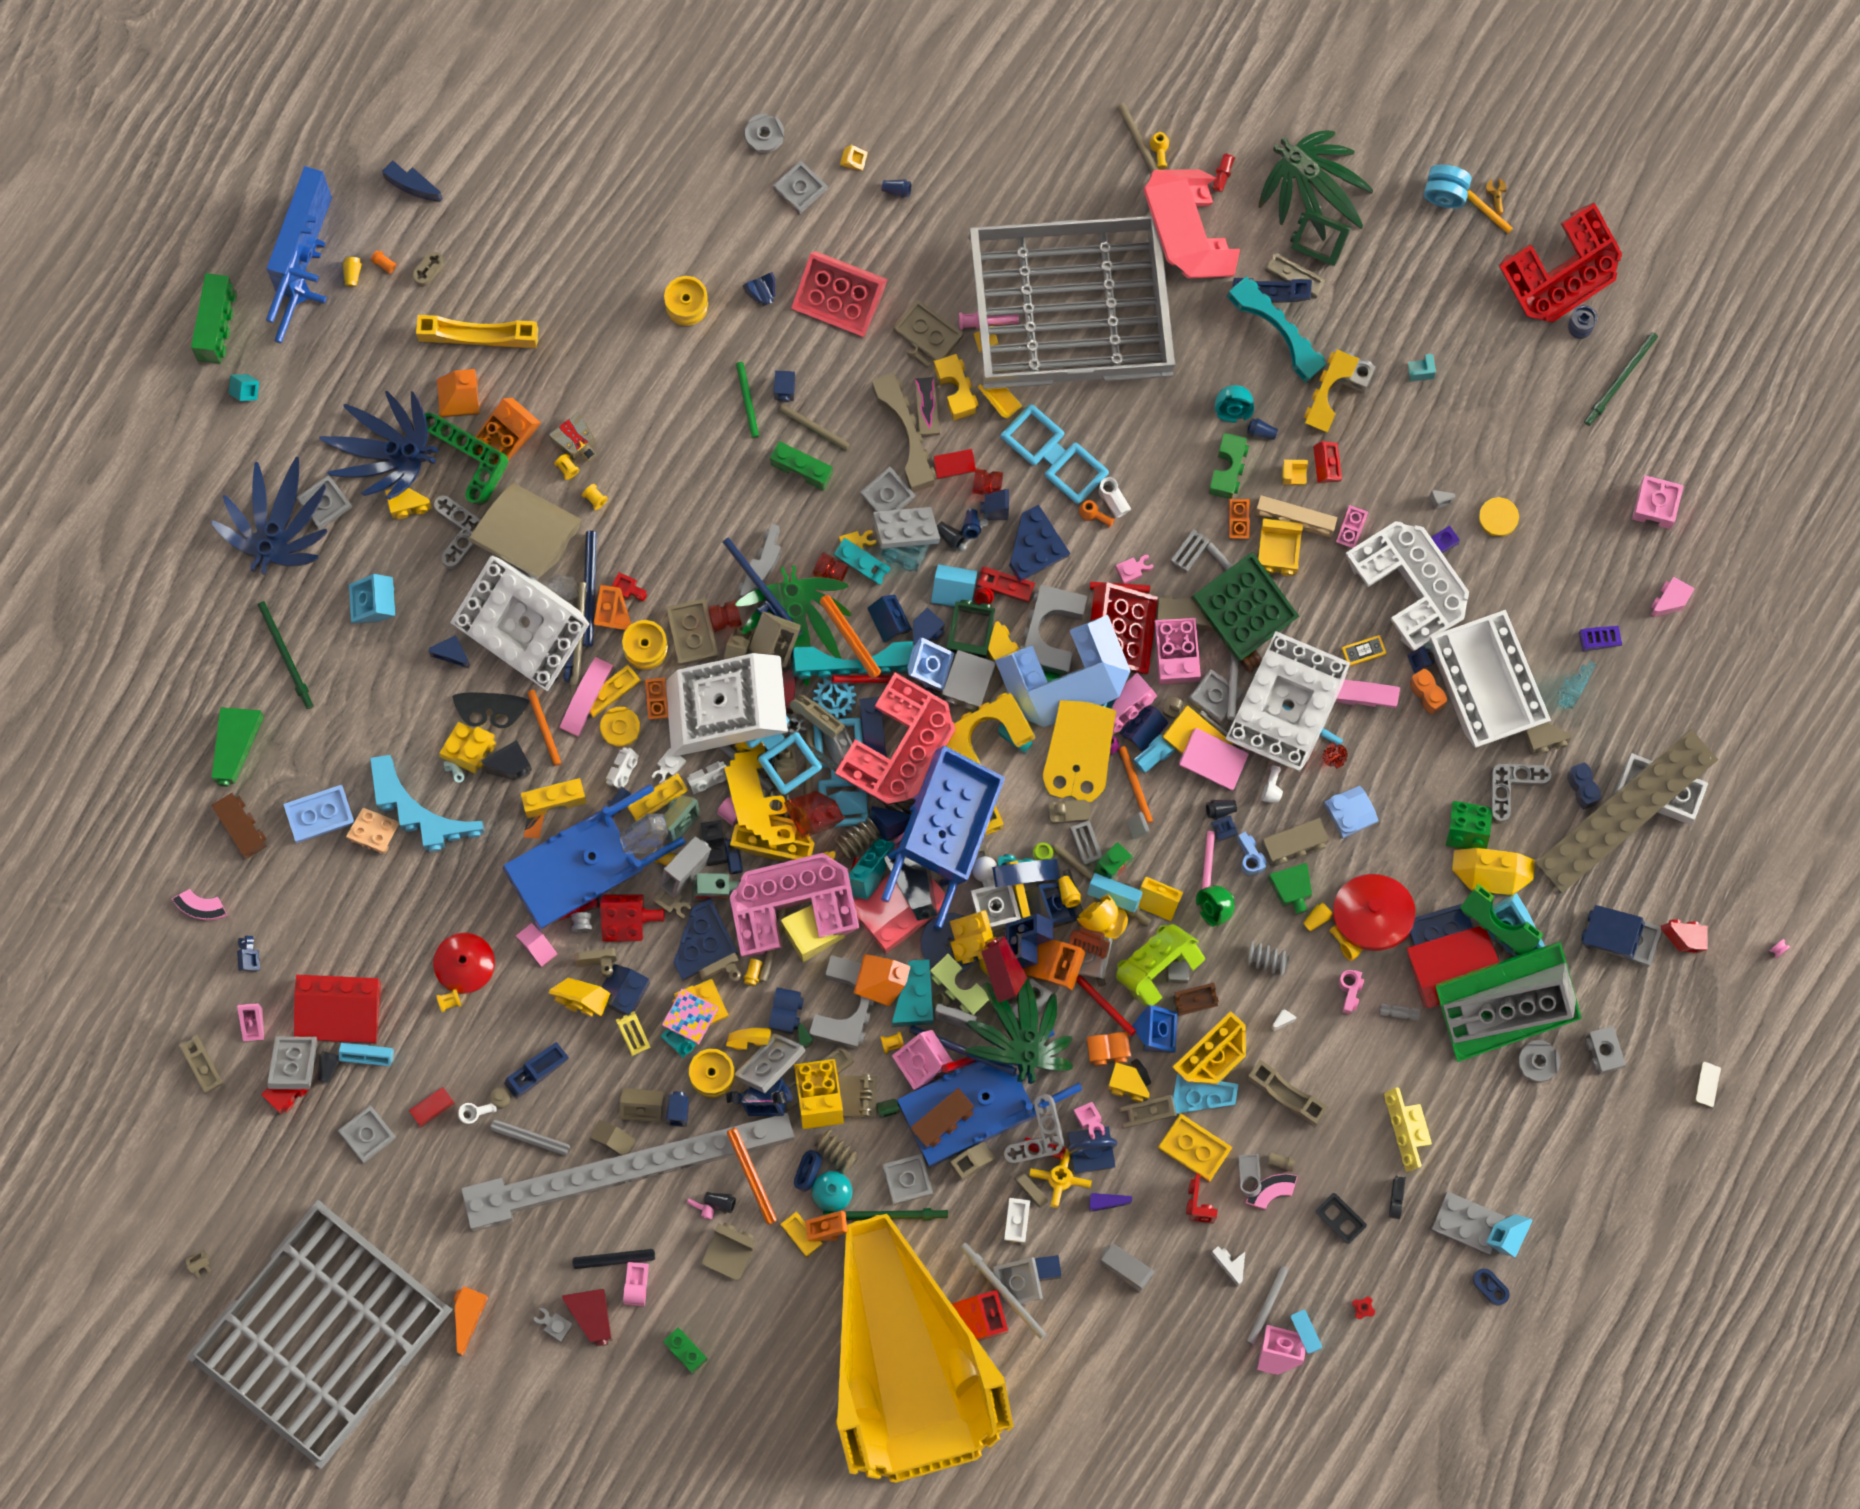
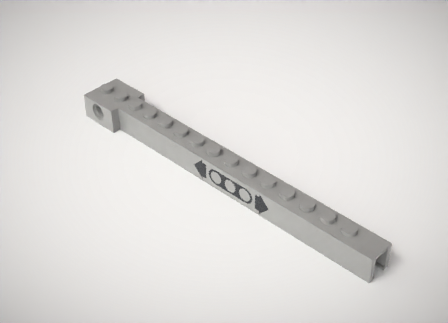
[461,1113,794,1232]

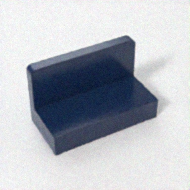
[867,594,912,642]
[1120,705,1168,752]

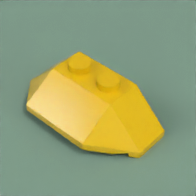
[730,815,815,862]
[1452,848,1535,896]
[1172,1011,1246,1085]

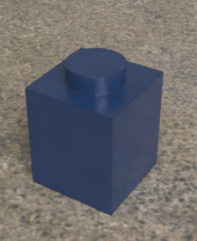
[774,370,796,403]
[1035,1255,1062,1281]

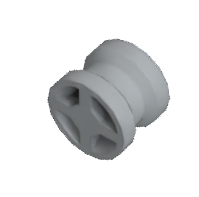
[571,912,592,933]

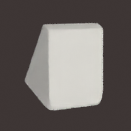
[1271,1009,1297,1031]

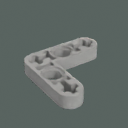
[434,496,481,569]
[1491,764,1551,823]
[1004,1094,1064,1163]

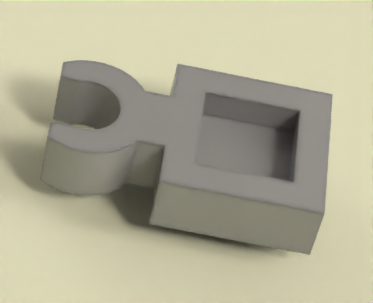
[534,1308,573,1342]

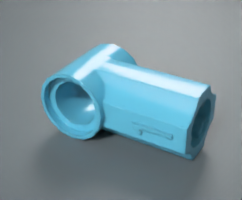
[1133,734,1176,774]

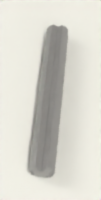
[490,1120,570,1156]

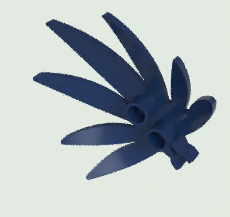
[319,391,438,500]
[211,456,328,576]

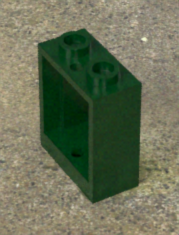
[1290,209,1352,266]
[947,600,995,659]

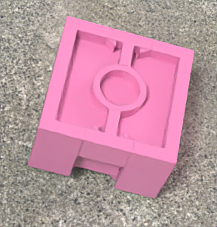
[1632,476,1684,529]
[892,1030,953,1090]

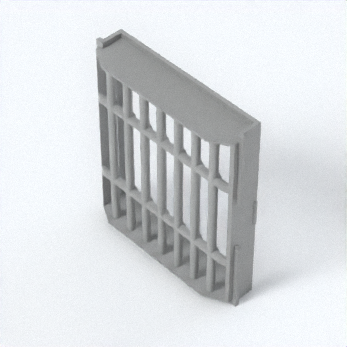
[968,216,1175,389]
[186,1200,453,1469]

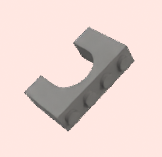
[1020,585,1088,676]
[809,955,875,1050]

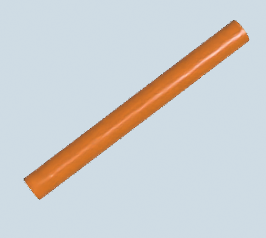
[527,690,562,766]
[1118,746,1153,824]

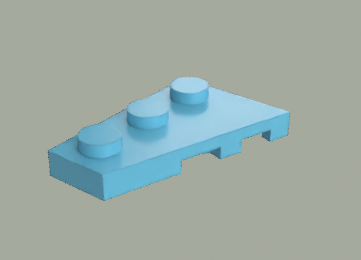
[1173,1074,1238,1114]

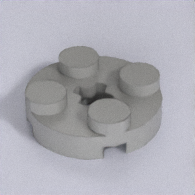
[745,114,784,154]
[1518,1040,1560,1082]

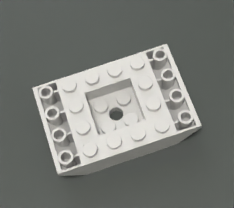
[450,556,590,691]
[1225,632,1350,772]
[665,653,788,757]

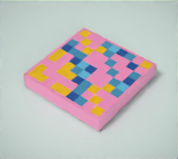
[662,989,719,1045]

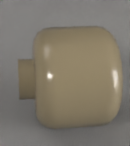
[490,1087,511,1109]

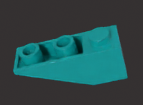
[849,838,895,900]

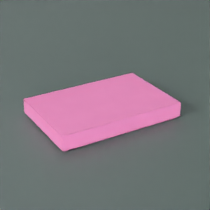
[1178,728,1249,791]

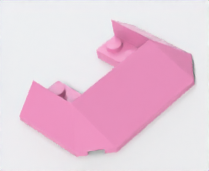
[730,853,859,957]

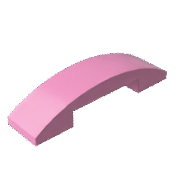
[560,657,614,737]

